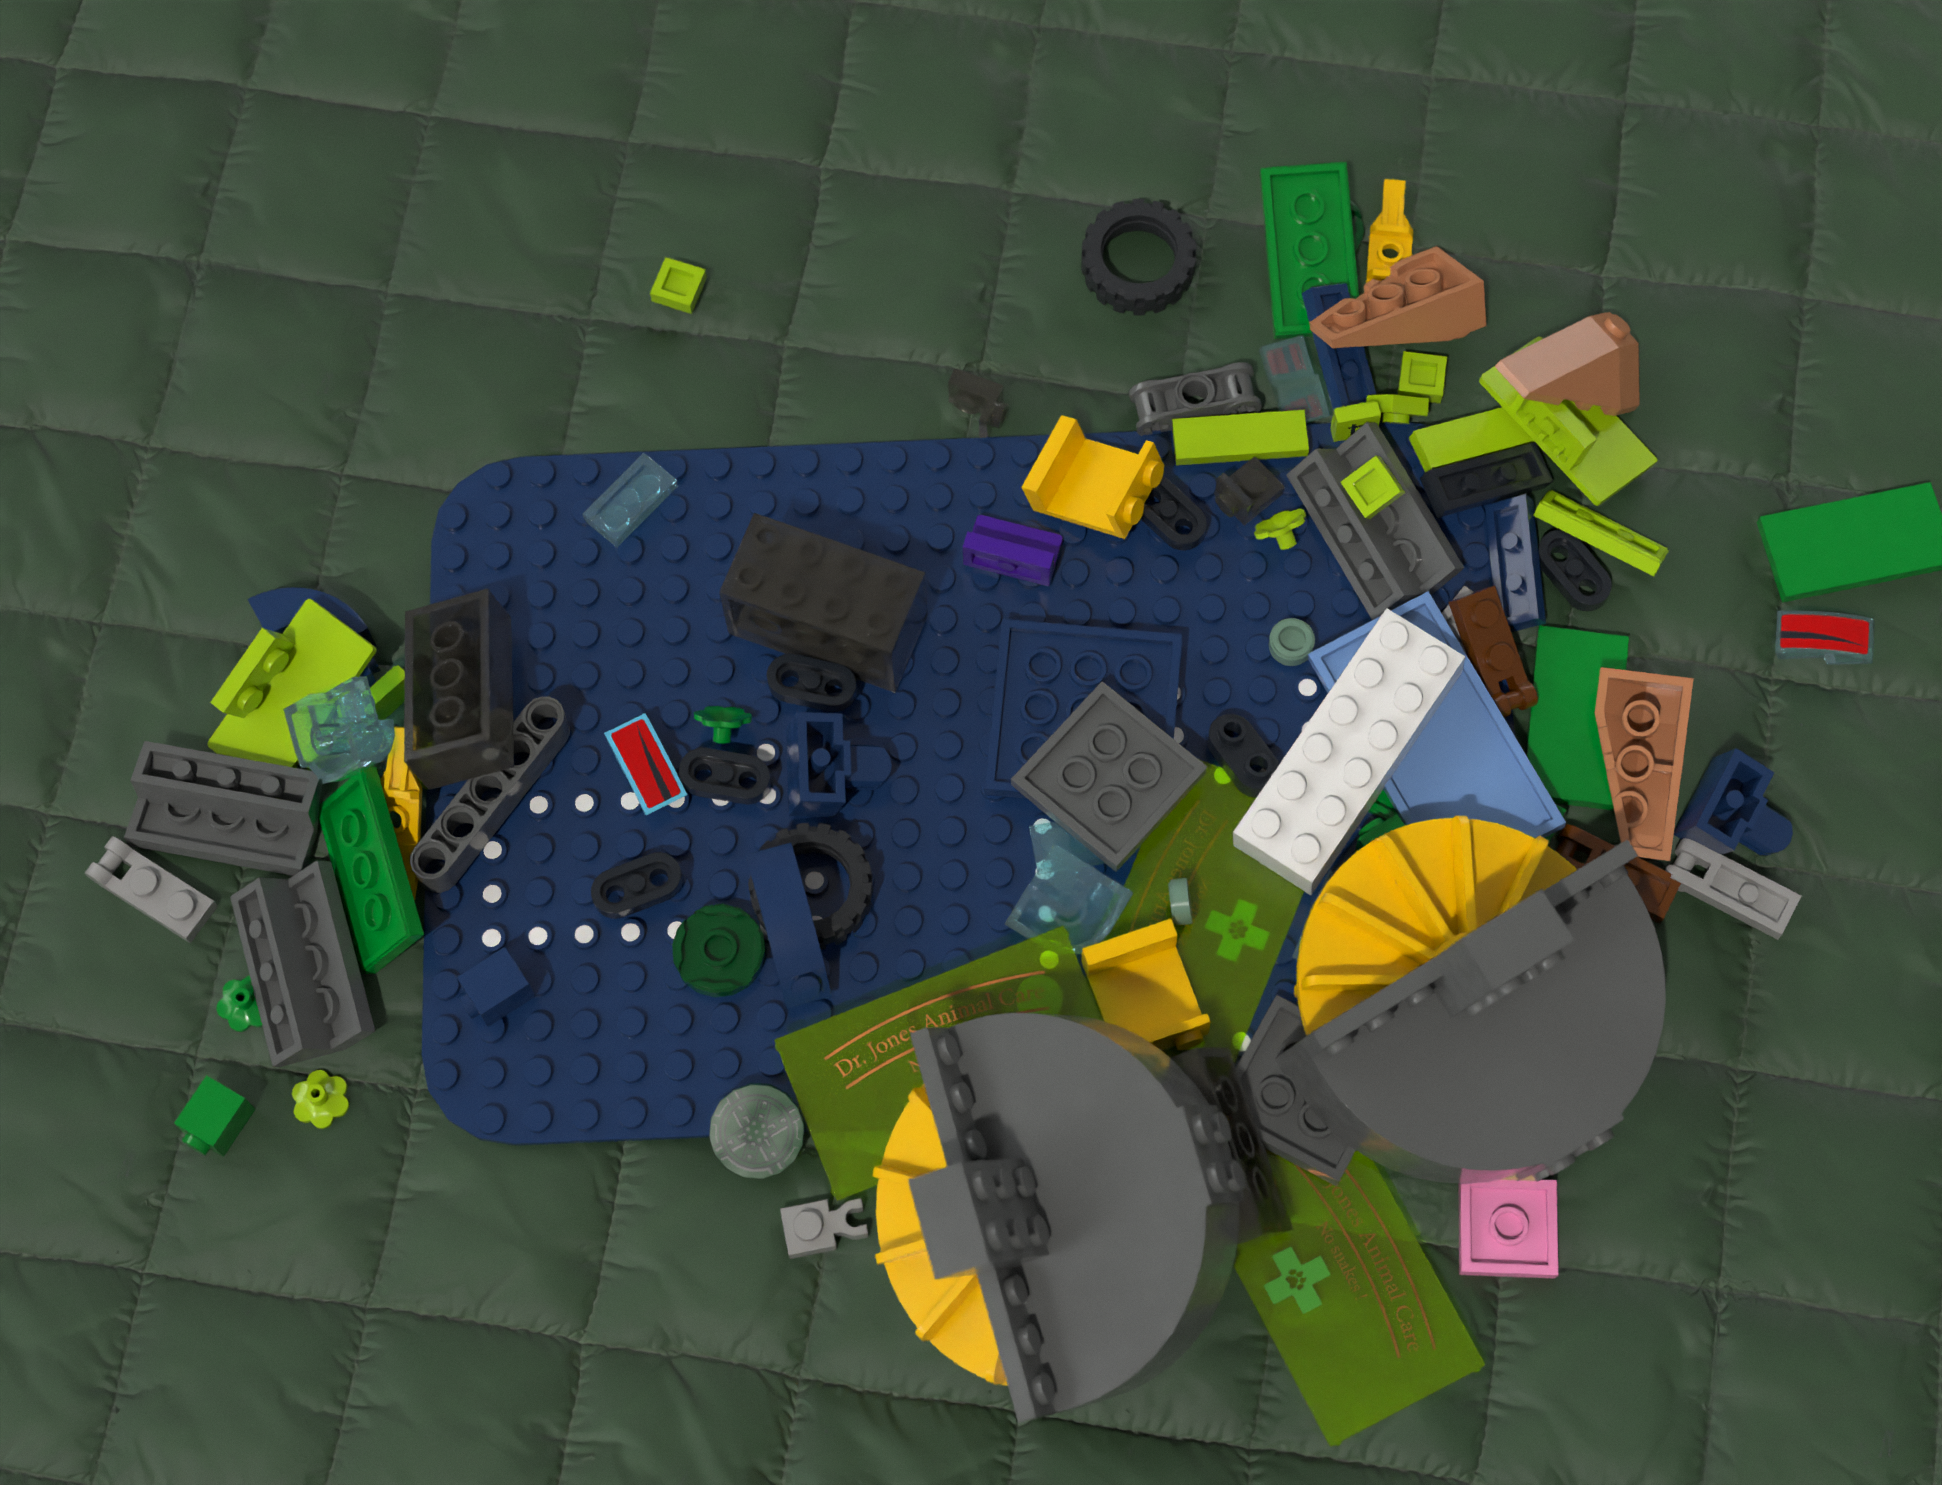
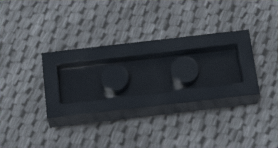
[1420,442,1553,518]

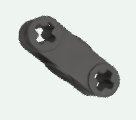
[1128,362,1262,436]

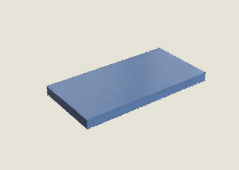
[1308,591,1566,838]

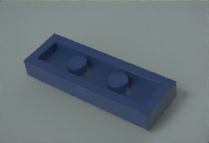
[1302,283,1376,413]
[1485,494,1546,632]

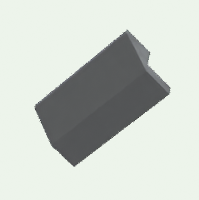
[1286,422,1464,620]
[124,741,322,876]
[230,860,376,1067]

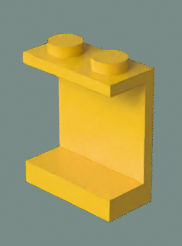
[1021,415,1164,539]
[1081,919,1211,1050]

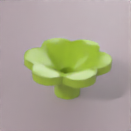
[1254,509,1306,550]
[292,1070,349,1129]

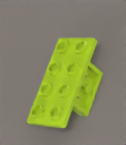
[1479,337,1657,506]
[207,599,377,768]

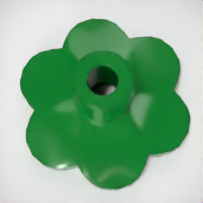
[694,706,752,744]
[217,975,263,1032]

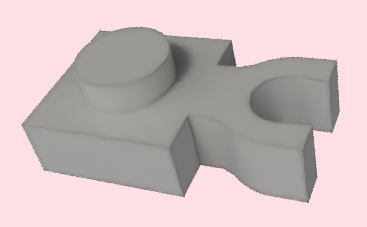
[780,1198,868,1259]

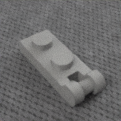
[84,836,218,944]
[1665,838,1801,940]

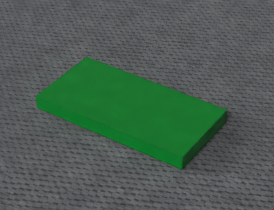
[1259,162,1359,339]
[1757,482,1942,603]
[1525,625,1629,811]
[319,767,424,974]

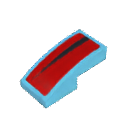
[604,713,687,815]

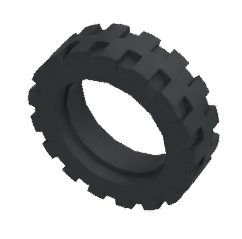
[1081,199,1197,316]
[748,823,874,950]

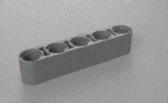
[410,696,570,893]

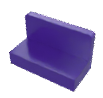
[963,515,1062,586]

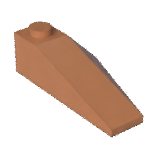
[1309,246,1486,348]
[1495,312,1639,416]
[1595,667,1694,862]

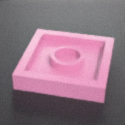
[1458,1180,1558,1279]

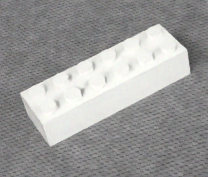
[1233,608,1465,895]

